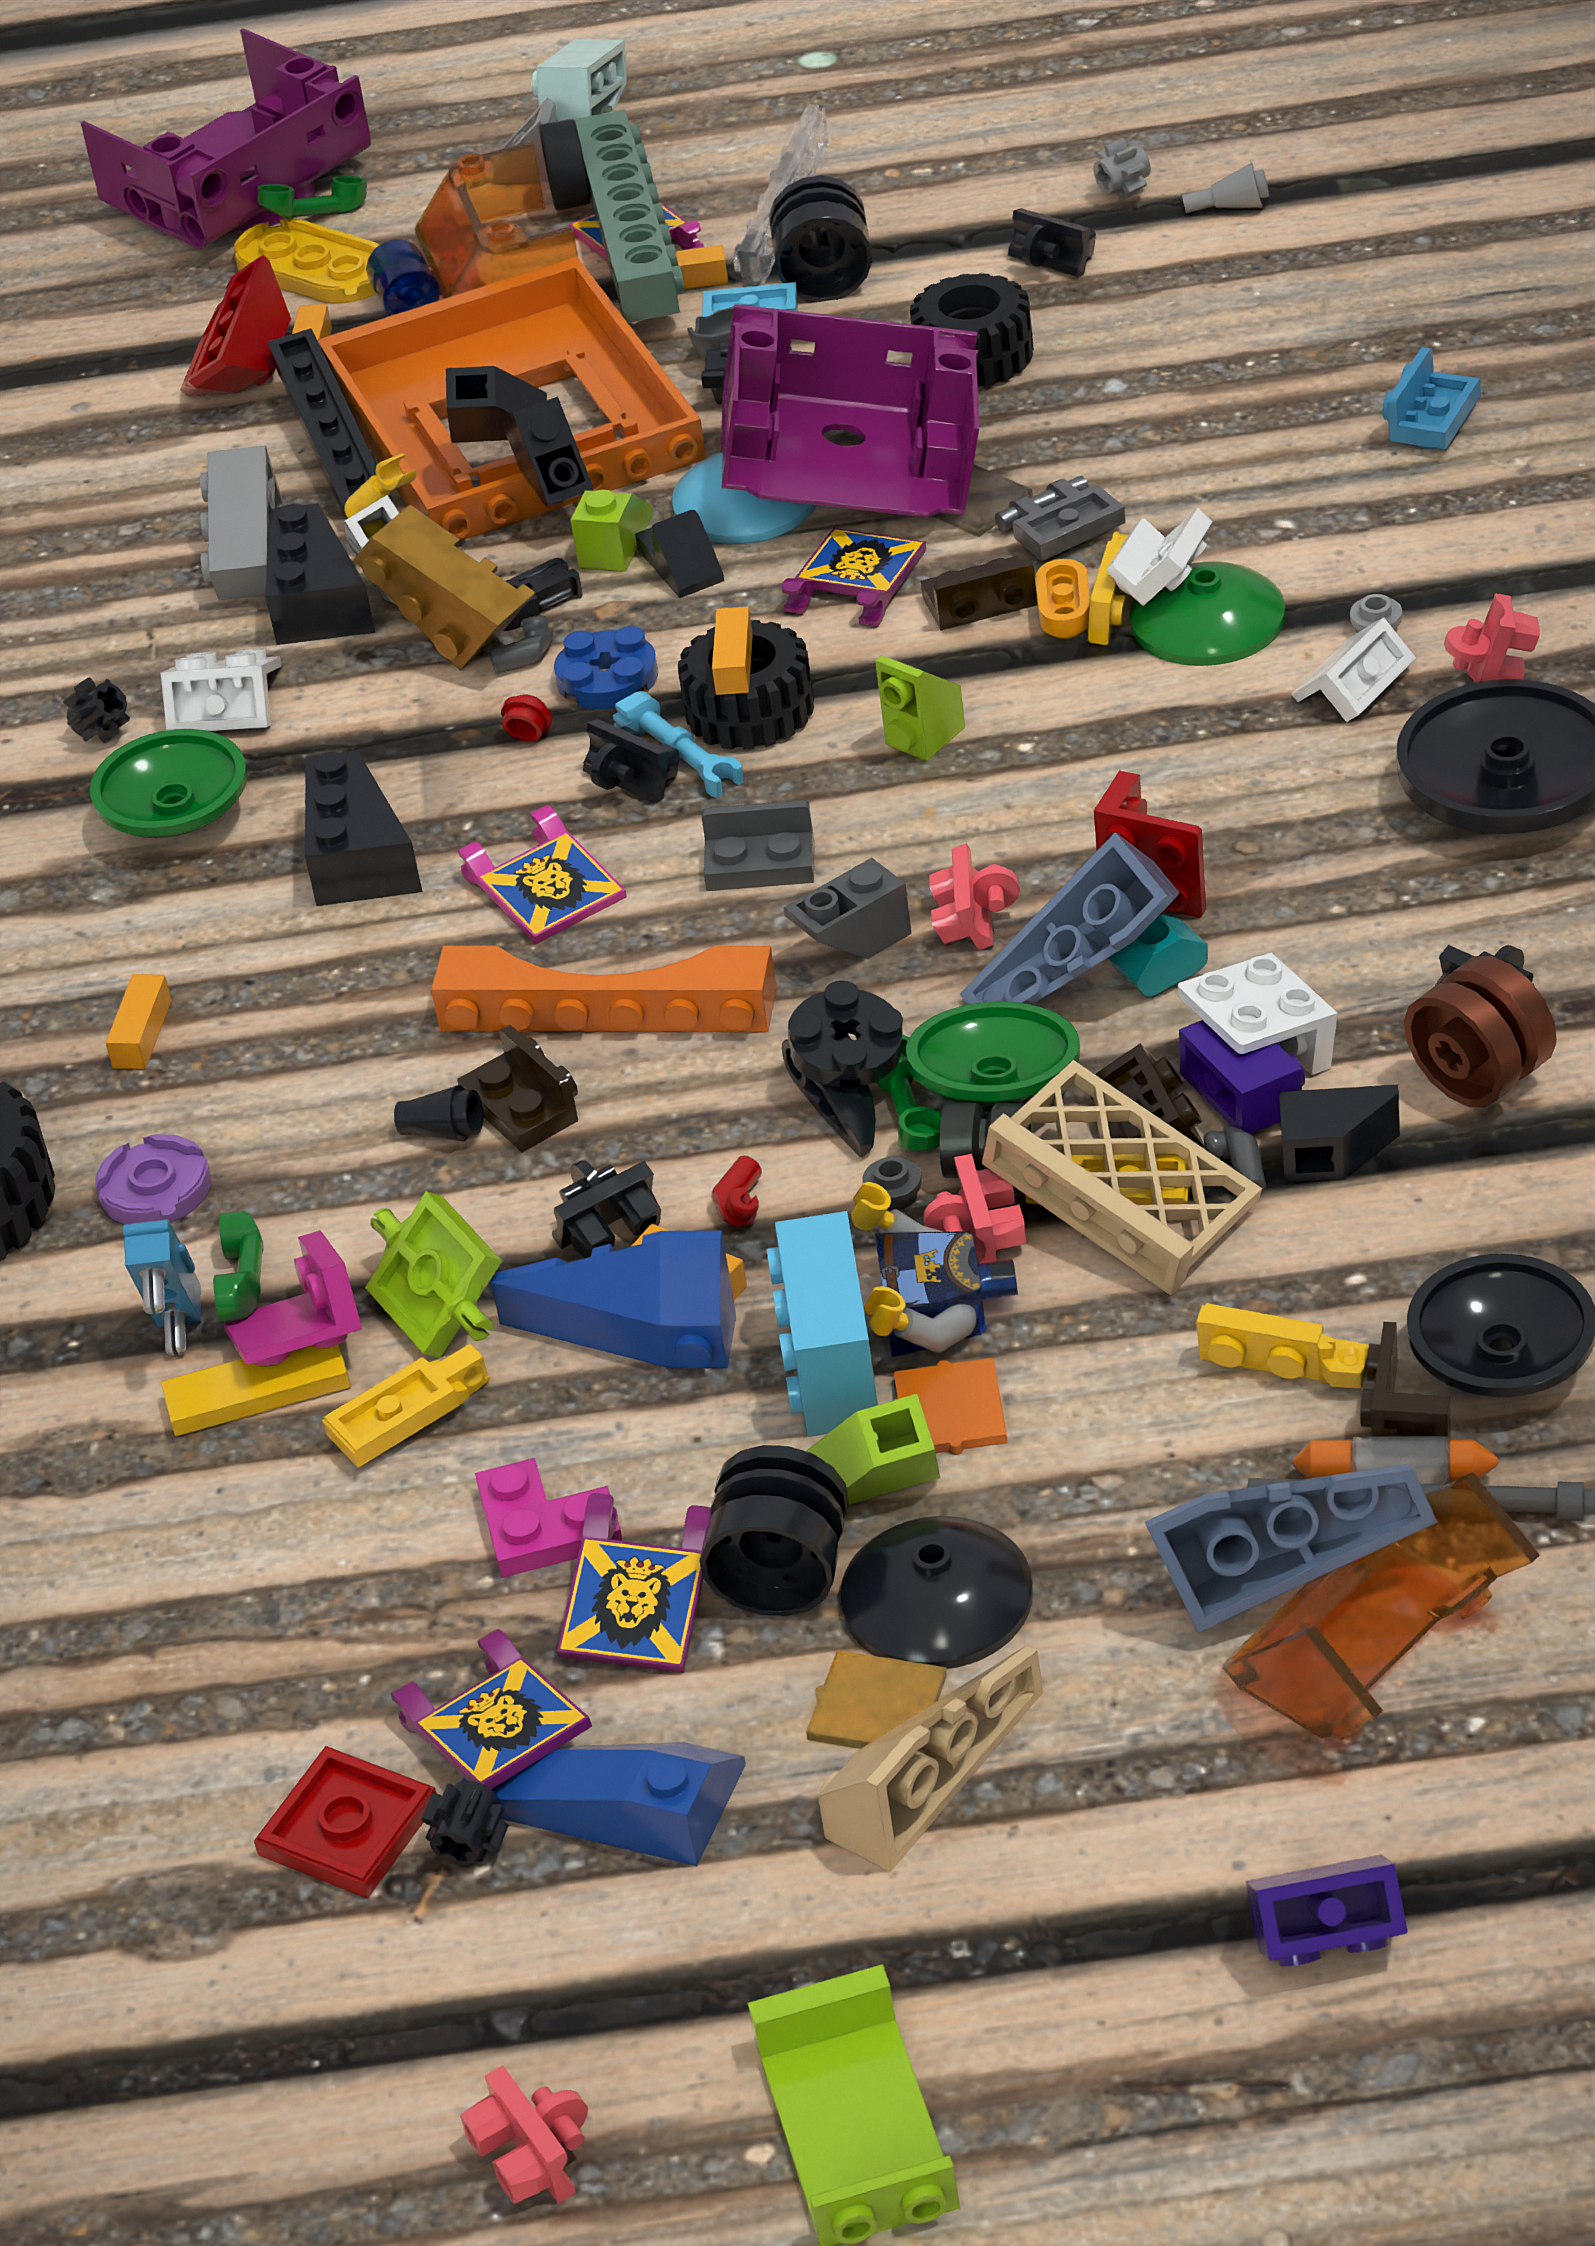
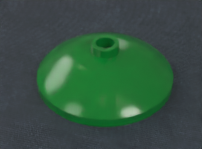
[1130,561,1285,666]
[90,729,248,838]
[906,1001,1080,1107]

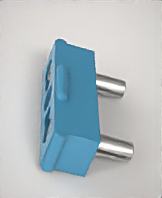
[123,1219,201,1356]

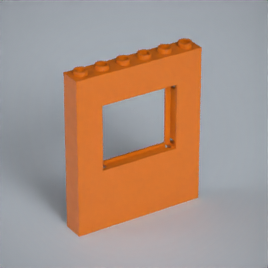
[317,256,706,541]

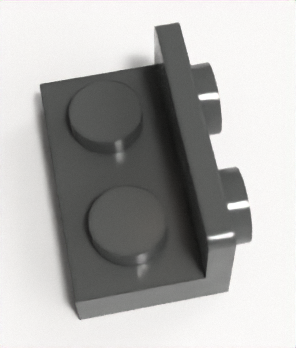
[702,800,815,891]

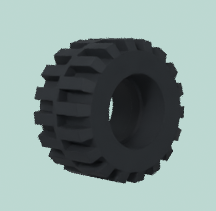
[910,273,1034,387]
[678,620,814,750]

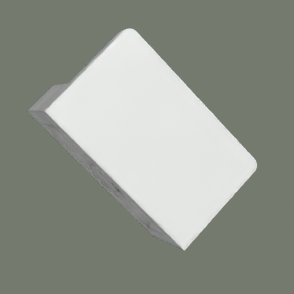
[1291,617,1416,722]

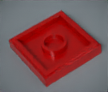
[254,1746,437,1899]

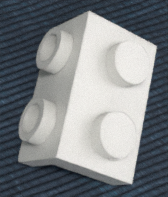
[1107,508,1212,606]

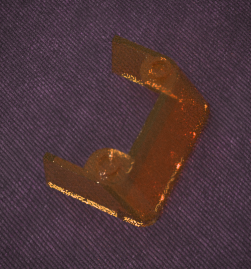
[414,142,578,300]
[1222,1472,1540,1740]

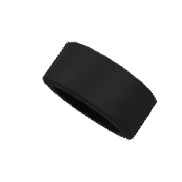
[539,119,590,210]

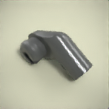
[489,614,553,674]
[1204,1126,1266,1190]

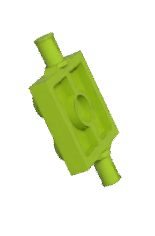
[365,1191,502,1358]

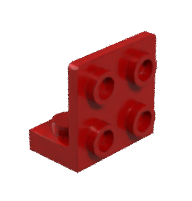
[1093,770,1206,918]

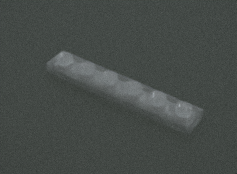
[734,105,829,287]

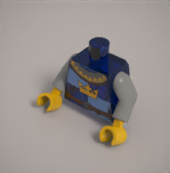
[851,1182,1018,1357]

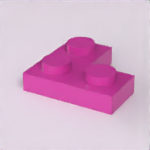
[475,1458,623,1578]

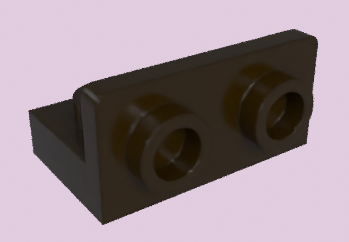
[921,556,1037,631]
[457,1025,578,1153]
[1090,1043,1204,1148]

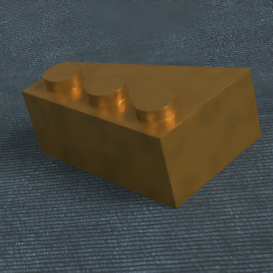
[354,505,536,670]

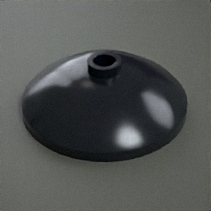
[1407,1254,1595,1397]
[840,1516,1033,1671]

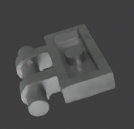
[995,476,1126,561]

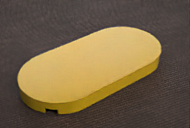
[234,218,394,303]

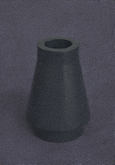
[394,1085,483,1142]

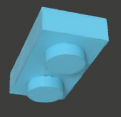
[702,282,798,318]

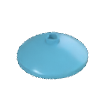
[672,453,816,544]

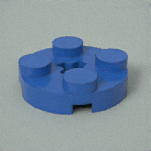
[554,626,658,709]

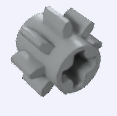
[1093,138,1151,200]

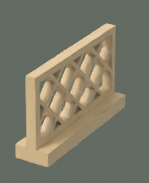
[982,1060,1262,1295]

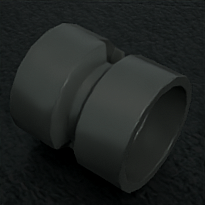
[940,1102,1032,1178]

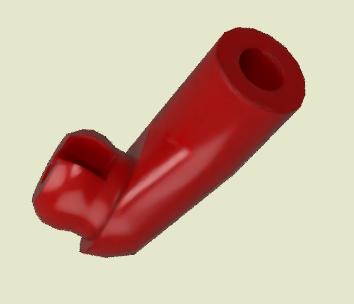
[711,1155,762,1227]

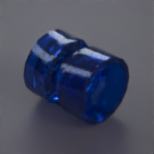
[366,239,441,316]

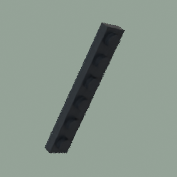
[267,328,392,520]

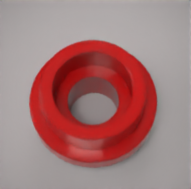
[501,694,553,742]

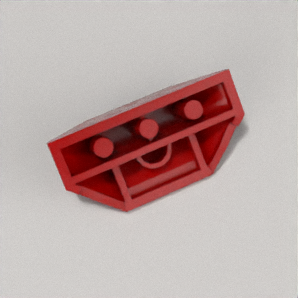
[180,255,291,396]

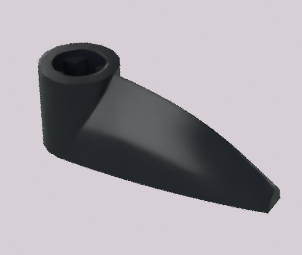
[781,1033,876,1157]

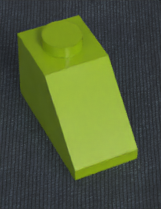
[571,490,654,572]

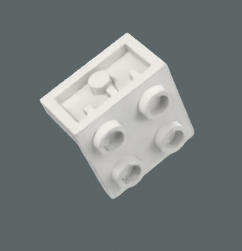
[160,648,281,731]
[1177,952,1337,1075]

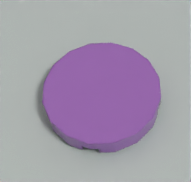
[95,1134,212,1224]

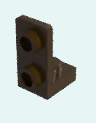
[1360,1322,1451,1458]

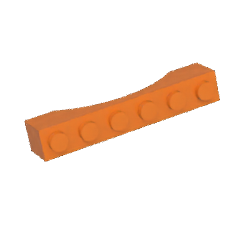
[431,946,777,1032]

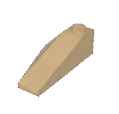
[818,1645,1043,1872]

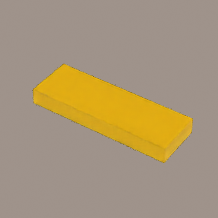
[160,1344,351,1437]

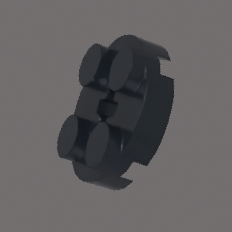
[788,980,903,1087]

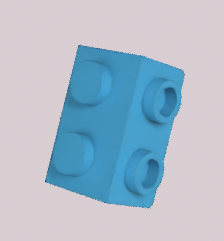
[1382,347,1481,450]

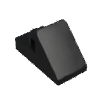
[635,510,724,598]

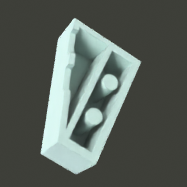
[532,39,627,121]

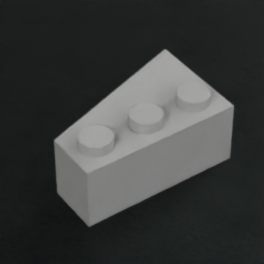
[200,445,284,600]

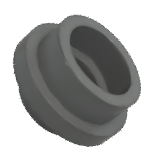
[862,1156,922,1210]

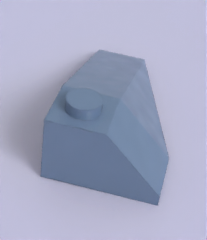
[960,832,1179,1005]
[1145,1464,1438,1633]

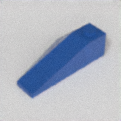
[491,1231,736,1368]
[462,1742,746,1866]

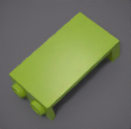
[748,1964,960,2246]

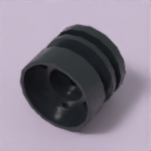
[769,175,872,302]
[699,1445,849,1616]

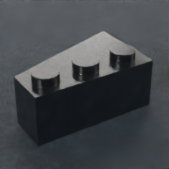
[265,503,376,645]
[305,750,423,906]

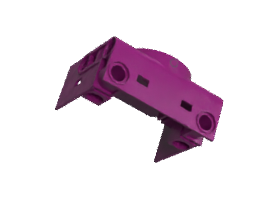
[80,28,371,249]
[720,304,979,518]

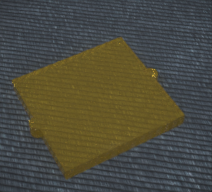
[806,1650,947,1749]

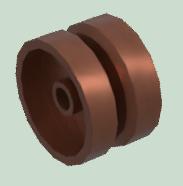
[1404,956,1557,1108]

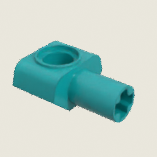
[1108,915,1208,997]

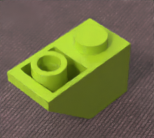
[875,655,965,761]
[806,1394,940,1505]

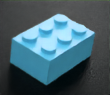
[767,1211,878,1437]

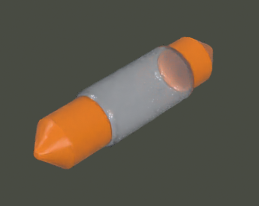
[1293,1436,1498,1484]

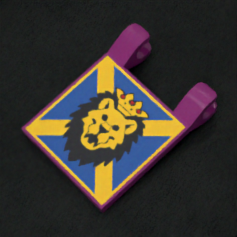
[782,528,926,626]
[557,1493,711,1673]
[391,1629,592,1789]

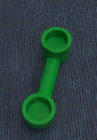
[257,176,367,219]
[875,1035,942,1151]
[213,1211,264,1322]

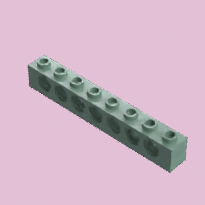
[574,109,685,323]

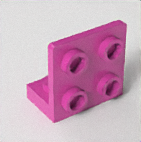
[223,1230,362,1366]

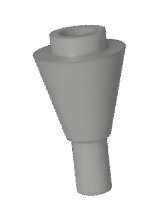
[1182,163,1270,213]

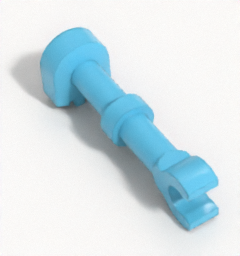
[613,691,744,798]

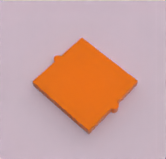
[894,1357,1008,1455]

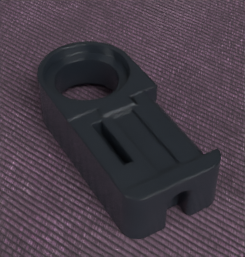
[503,558,583,631]

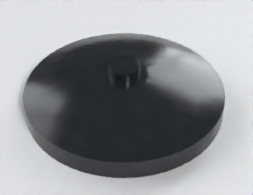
[1397,679,1595,834]

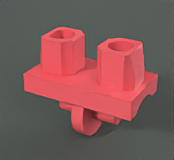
[1444,593,1540,683]
[929,843,1020,950]
[923,1154,1026,1272]
[460,2065,588,2204]

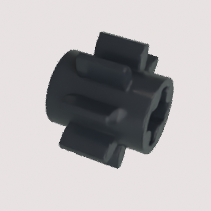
[63,677,130,743]
[421,1781,509,1865]

